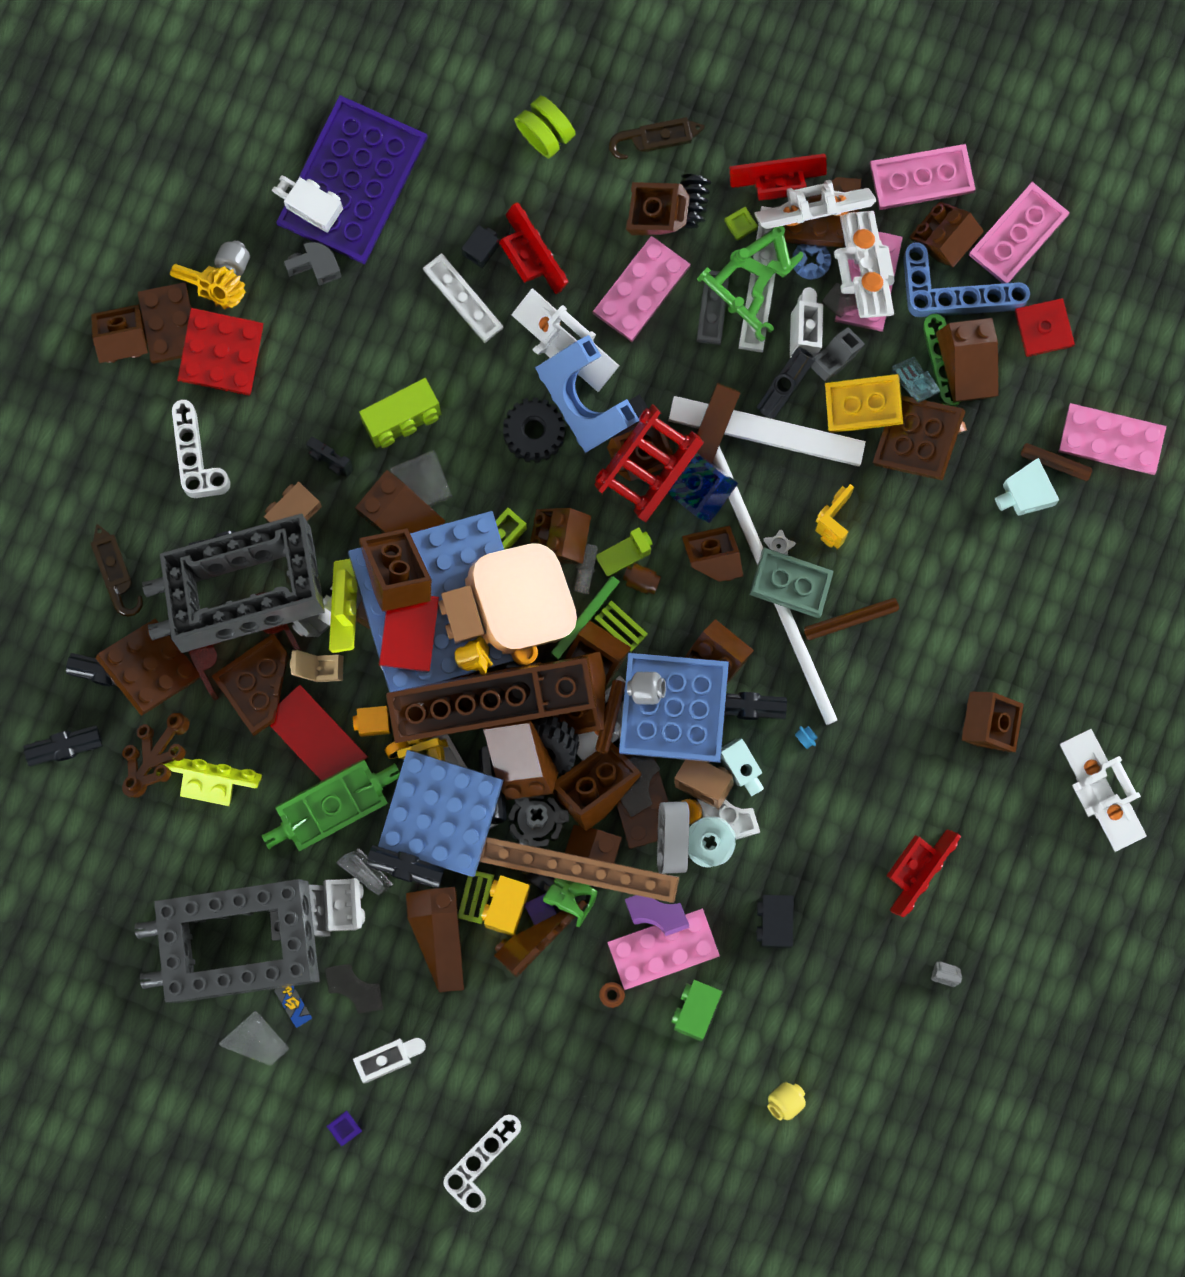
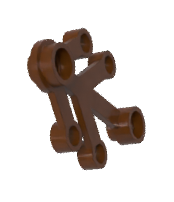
[122,713,190,798]

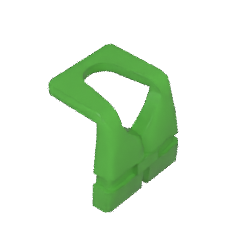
[543,878,597,927]

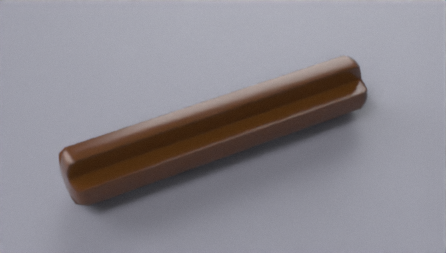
[1021,443,1092,481]
[595,680,625,753]

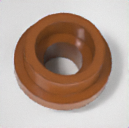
[599,982,625,1008]

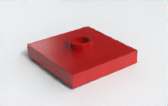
[1015,298,1075,357]

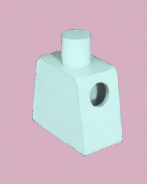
[995,458,1059,515]
[720,739,764,796]

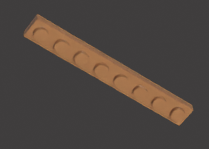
[479,837,679,903]

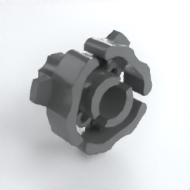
[508,795,569,848]

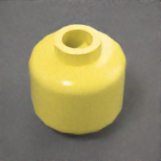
[767,1082,806,1120]

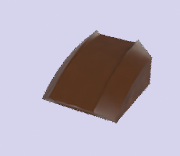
[626,182,690,235]
[607,417,674,481]

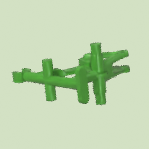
[697,226,803,342]

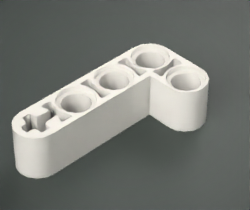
[172,400,231,498]
[444,1115,521,1212]

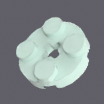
[688,816,736,867]

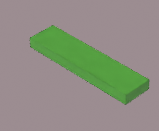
[550,576,620,661]

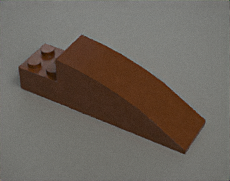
[386,656,597,743]

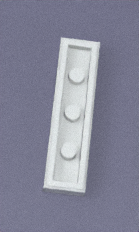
[423,253,504,344]

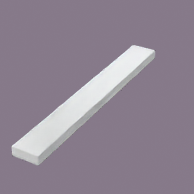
[668,396,866,467]

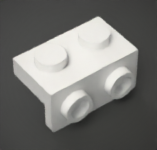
[323,878,365,931]

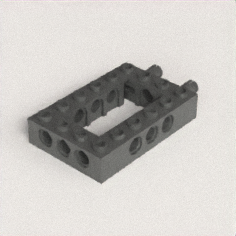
[142,513,325,653]
[135,879,320,1003]

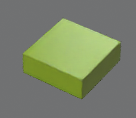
[724,206,758,241]

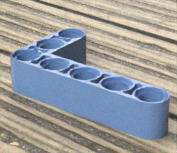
[903,242,1030,317]

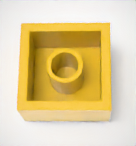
[481,875,530,937]

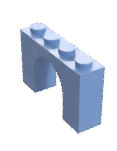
[535,335,639,453]

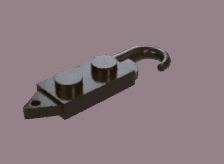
[609,117,705,160]
[90,524,143,617]

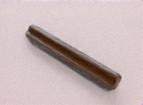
[804,598,899,640]

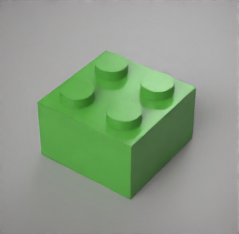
[671,980,722,1041]

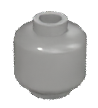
[214,241,250,276]
[627,672,666,704]

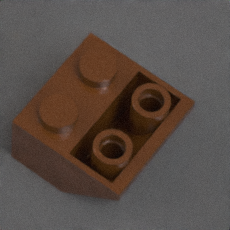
[909,201,984,267]
[530,508,591,564]
[684,619,754,684]

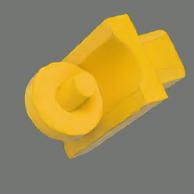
[397,737,448,761]

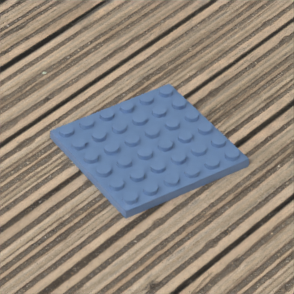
[348,511,514,692]

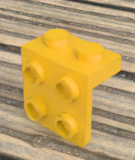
[815,484,854,549]

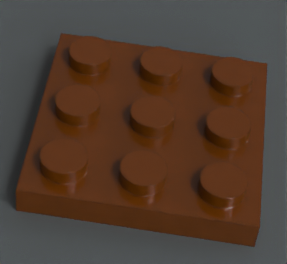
[873,396,965,481]
[96,618,201,716]

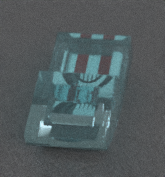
[892,356,940,403]

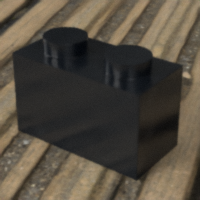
[756,895,794,948]

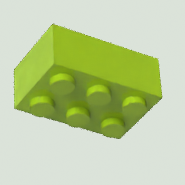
[359,378,441,448]

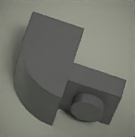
[284,242,342,286]
[811,327,865,381]

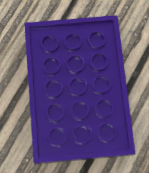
[276,95,428,265]

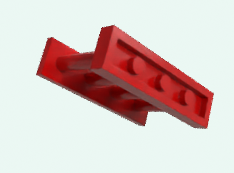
[595,404,704,522]

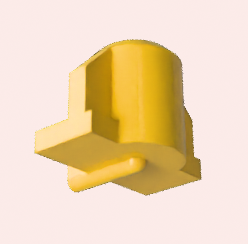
[454,636,493,675]

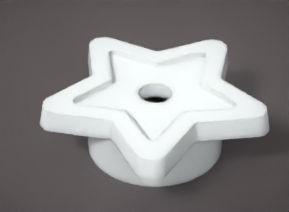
[764,530,795,555]

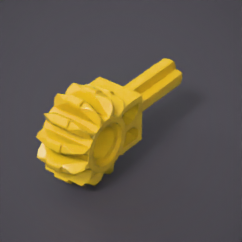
[170,264,246,309]

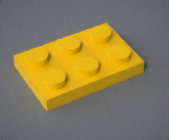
[825,374,903,433]

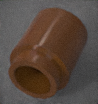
[623,563,662,595]

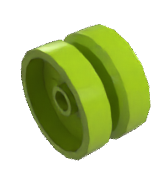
[514,95,576,158]

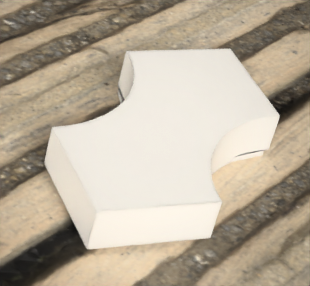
[697,799,760,840]

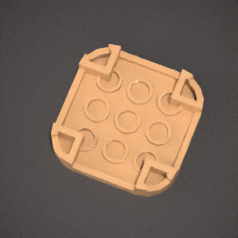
[465,544,577,654]

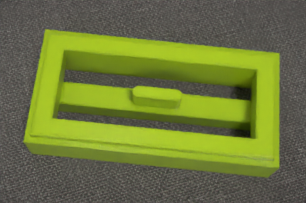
[594,601,648,653]
[458,871,494,925]

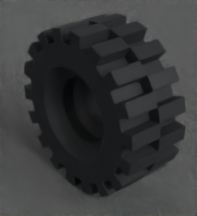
[503,397,565,463]
[531,716,579,776]

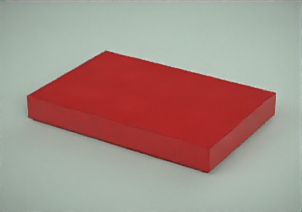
[379,596,439,673]

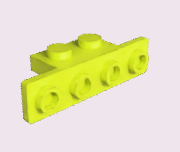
[329,559,358,653]
[163,754,262,806]

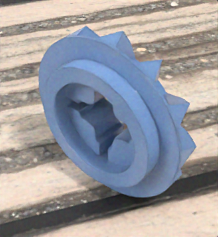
[792,244,831,279]

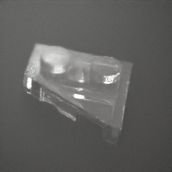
[390,450,452,506]
[336,848,393,895]
[219,1010,290,1066]

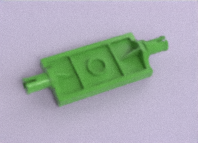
[261,759,400,851]

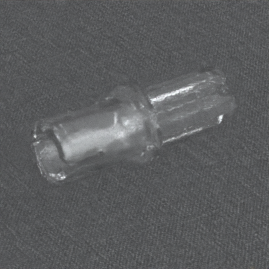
[574,544,598,594]

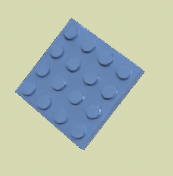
[619,653,729,763]
[378,750,504,877]

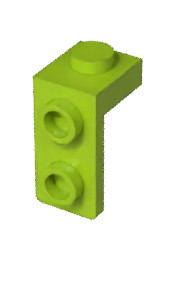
[596,527,653,577]

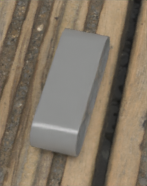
[657,801,689,874]

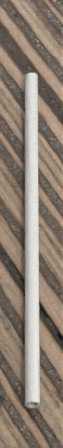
[713,446,837,725]

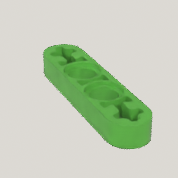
[923,314,960,407]

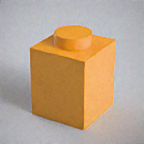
[353,706,390,737]

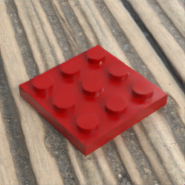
[177,308,264,396]

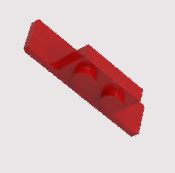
[729,154,827,201]
[499,202,568,294]
[886,829,961,918]

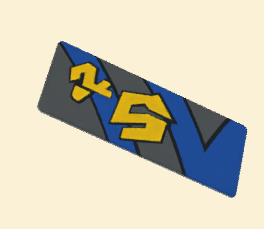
[274,986,312,1028]

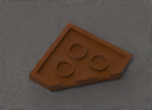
[783,177,861,247]
[212,633,289,736]

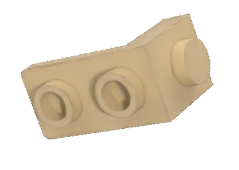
[290,650,344,682]

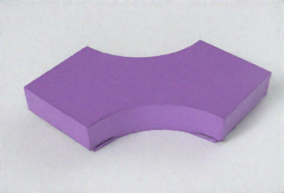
[625,895,690,936]

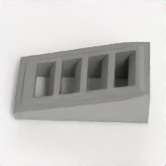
[931,962,962,987]

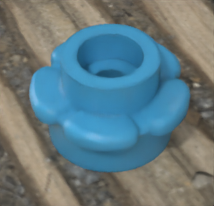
[795,726,817,749]

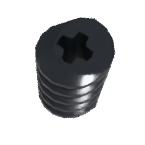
[680,174,711,228]

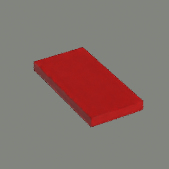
[270,685,368,781]

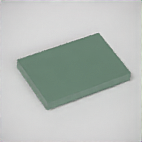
[749,547,834,618]

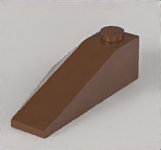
[406,887,464,992]
[494,900,587,978]

